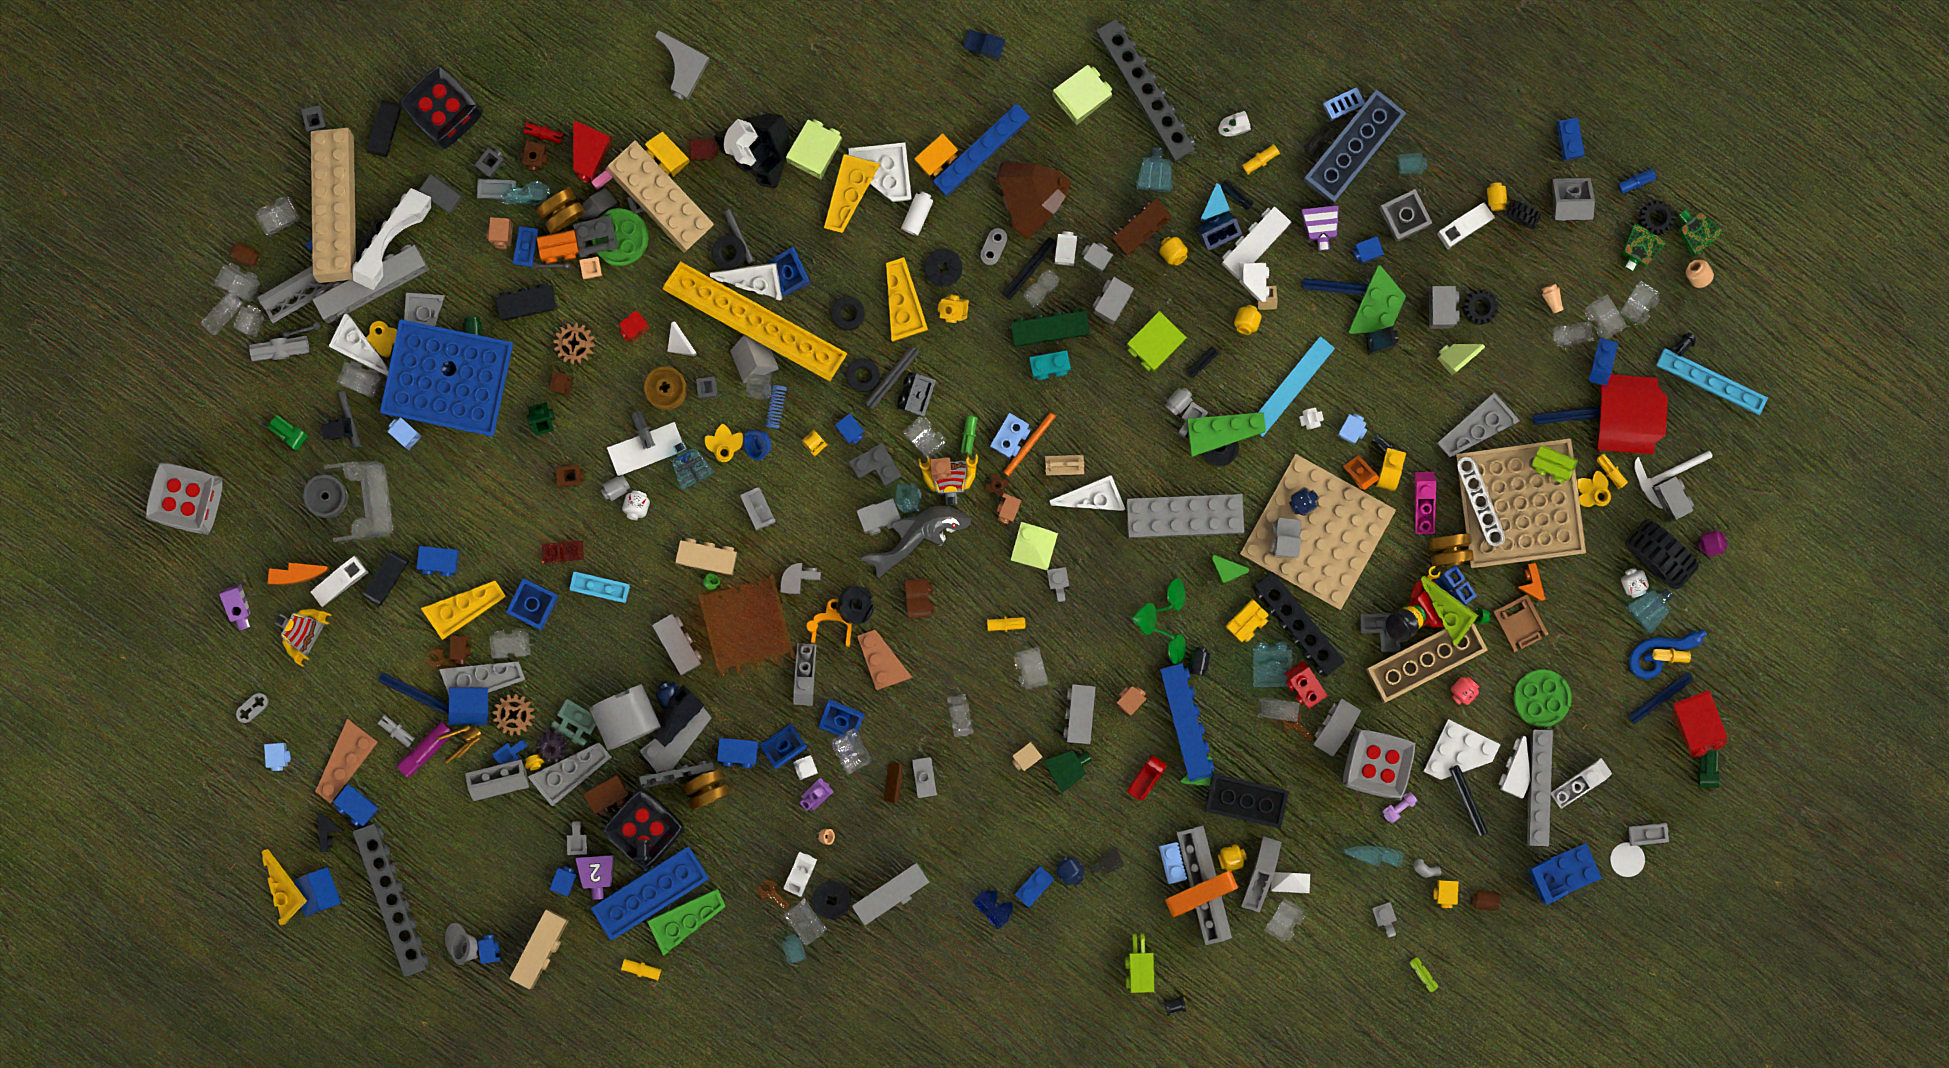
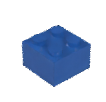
[506,578,559,631]

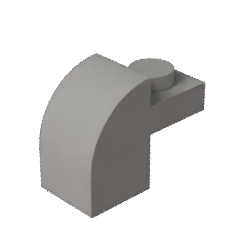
[781,563,821,595]

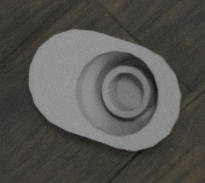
[444,923,479,965]

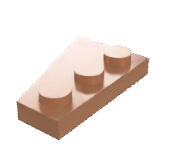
[857,630,913,691]

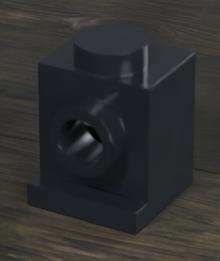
[321,417,353,440]

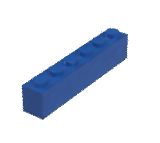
[933,104,1030,198]
[1160,663,1215,783]

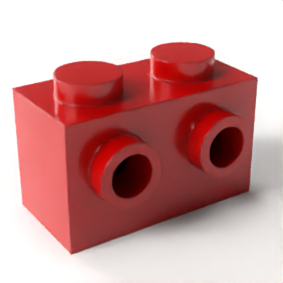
[1284,661,1327,709]

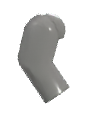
[1414,859,1441,878]

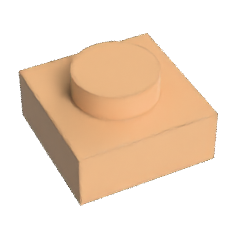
[580,257,602,280]

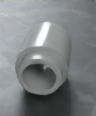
[1165,387,1193,416]
[601,475,630,501]

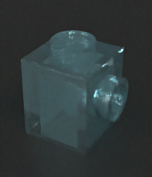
[895,484,922,513]

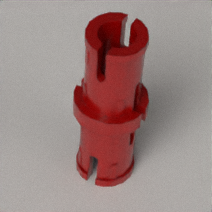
[523,122,564,145]

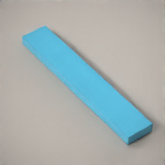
[1258,336,1335,437]
[1655,348,1768,415]

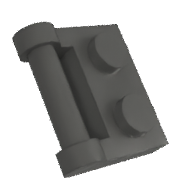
[573,215,618,258]

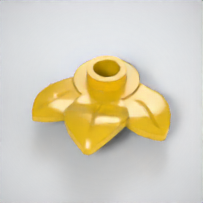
[366,321,397,358]
[705,424,743,462]
[1577,471,1611,507]

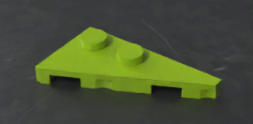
[1420,576,1479,646]

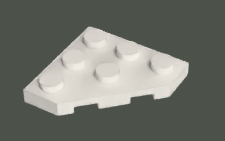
[848,143,912,202]
[1423,719,1500,780]

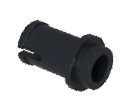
[1673,333,1696,356]
[1371,433,1396,456]

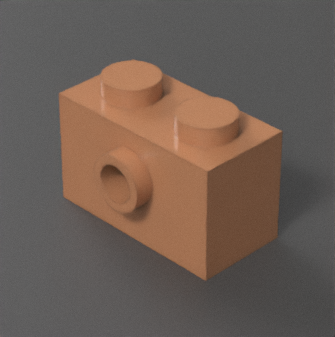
[486,217,513,249]
[1116,686,1146,717]

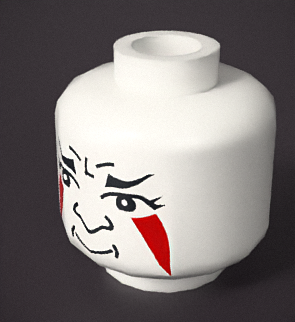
[622,490,650,520]
[1621,568,1649,598]

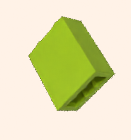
[1127,311,1187,372]

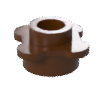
[986,474,1009,497]

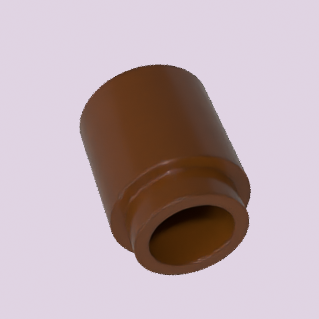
[230,242,260,267]
[1471,890,1500,911]

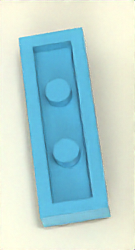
[569,572,630,603]

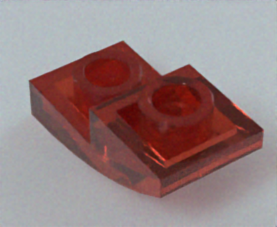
[542,541,584,563]

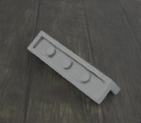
[257,265,338,323]

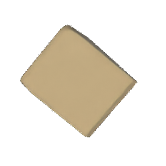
[1258,286,1277,310]

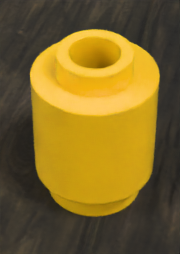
[1487,183,1508,211]

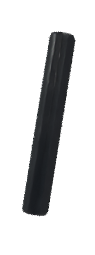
[1003,237,1057,300]
[1449,765,1488,837]

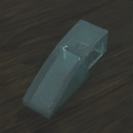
[1341,846,1405,868]

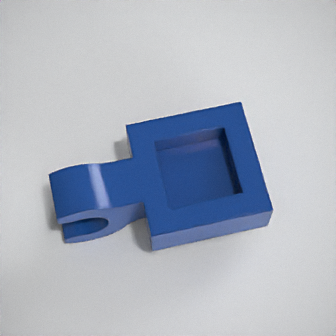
[492,740,528,765]

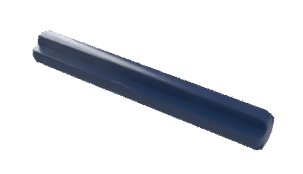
[1302,278,1368,295]
[1532,407,1600,425]
[1628,672,1694,724]
[378,673,449,714]

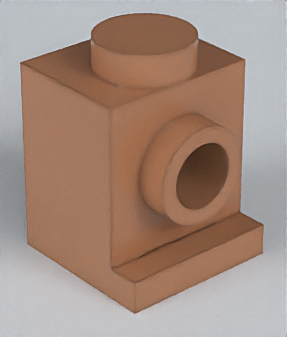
[931,458,952,480]
[997,493,1022,524]

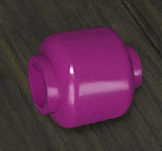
[1698,530,1728,557]

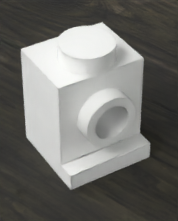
[793,755,818,780]

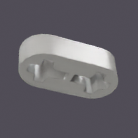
[236,693,269,723]

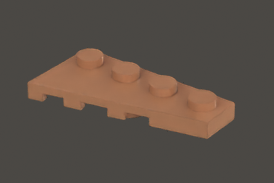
[315,719,378,803]

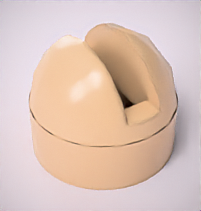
[818,829,835,845]

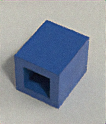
[1353,237,1384,264]
[835,414,864,445]
[549,866,577,897]

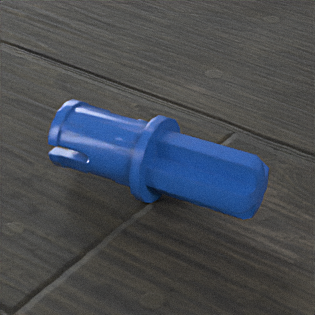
[1618,169,1656,194]

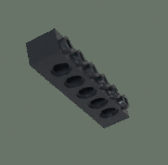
[1254,572,1345,677]

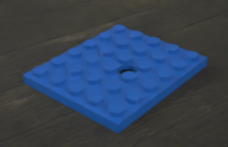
[380,319,513,437]

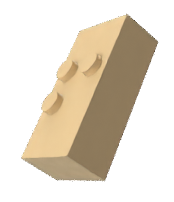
[509,909,569,989]

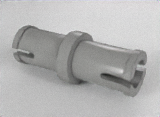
[378,715,415,748]

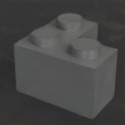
[849,443,902,487]

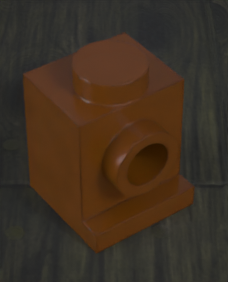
[549,371,574,396]
[556,465,585,488]
[449,636,472,664]

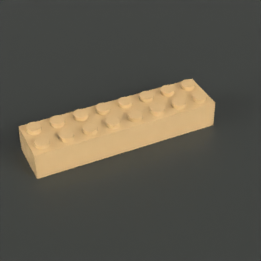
[311,128,356,283]

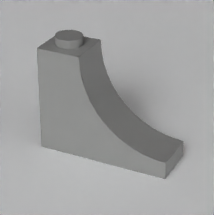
[655,30,710,100]
[1241,836,1282,912]

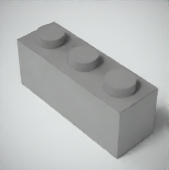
[652,614,703,676]
[1063,684,1096,745]
[465,760,529,801]

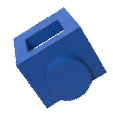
[478,935,502,964]

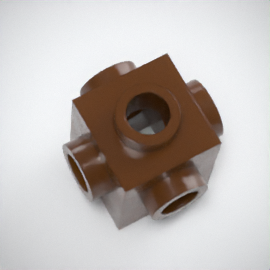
[520,141,548,172]

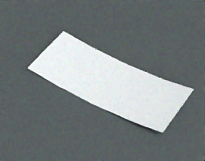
[607,422,685,476]

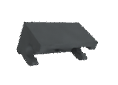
[419,174,465,213]

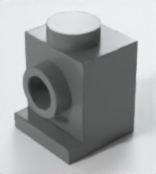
[301,105,327,134]
[474,147,505,179]
[696,376,719,400]

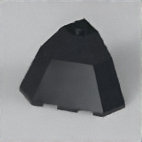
[714,113,789,188]

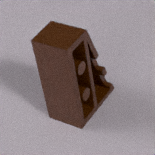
[1112,199,1172,257]

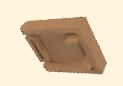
[1493,594,1549,653]

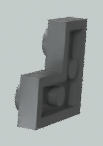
[1360,613,1400,652]

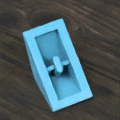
[1200,183,1230,222]

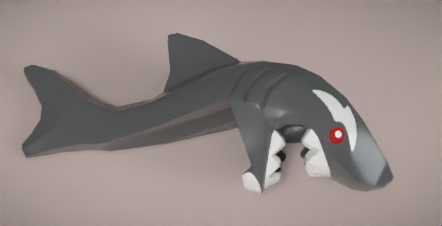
[860,505,971,578]

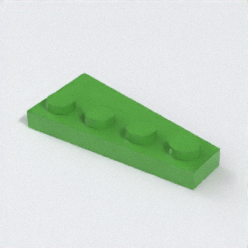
[647,888,726,956]

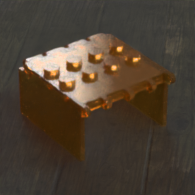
[698,574,796,678]

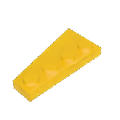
[824,154,881,233]
[886,257,928,342]
[421,581,507,640]

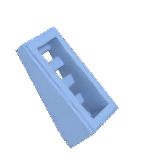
[1323,87,1365,121]

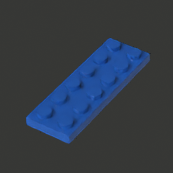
[591,846,709,941]

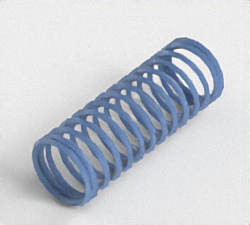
[765,385,787,429]

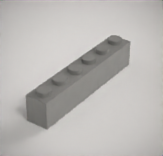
[1527,730,1553,846]
[1177,826,1232,945]

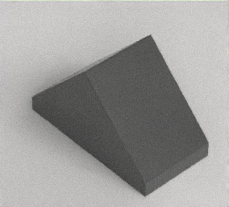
[581,188,618,222]

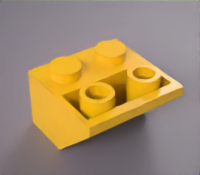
[645,131,690,177]

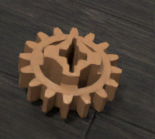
[553,323,596,365]
[493,694,535,736]

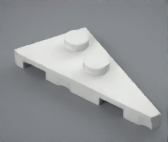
[710,263,782,300]
[329,313,389,376]
[1049,475,1125,511]

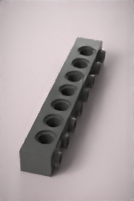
[1096,19,1196,163]
[353,823,430,977]

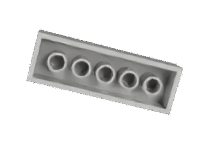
[312,245,430,324]
[1126,494,1244,539]

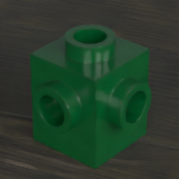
[526,402,555,436]

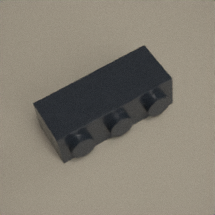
[496,283,558,321]

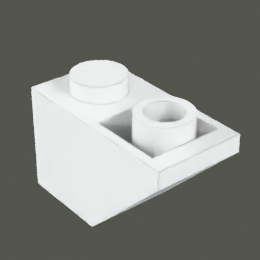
[1240,263,1269,302]

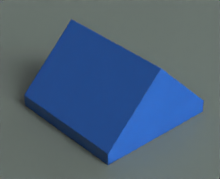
[768,247,810,296]
[448,687,488,725]
[818,699,865,742]
[760,724,808,770]
[293,867,341,917]

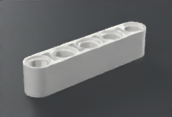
[1457,457,1505,546]

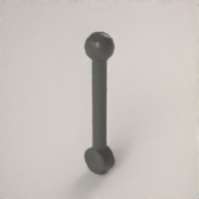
[531,262,570,270]
[282,322,321,338]

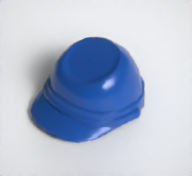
[743,430,771,461]

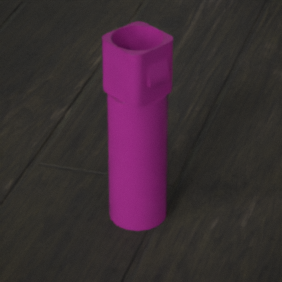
[396,721,452,778]

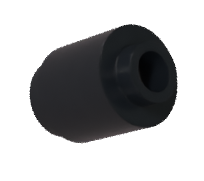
[1189,647,1211,676]

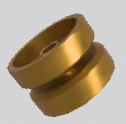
[536,188,586,234]
[644,367,687,410]
[1428,534,1474,567]
[681,769,731,810]

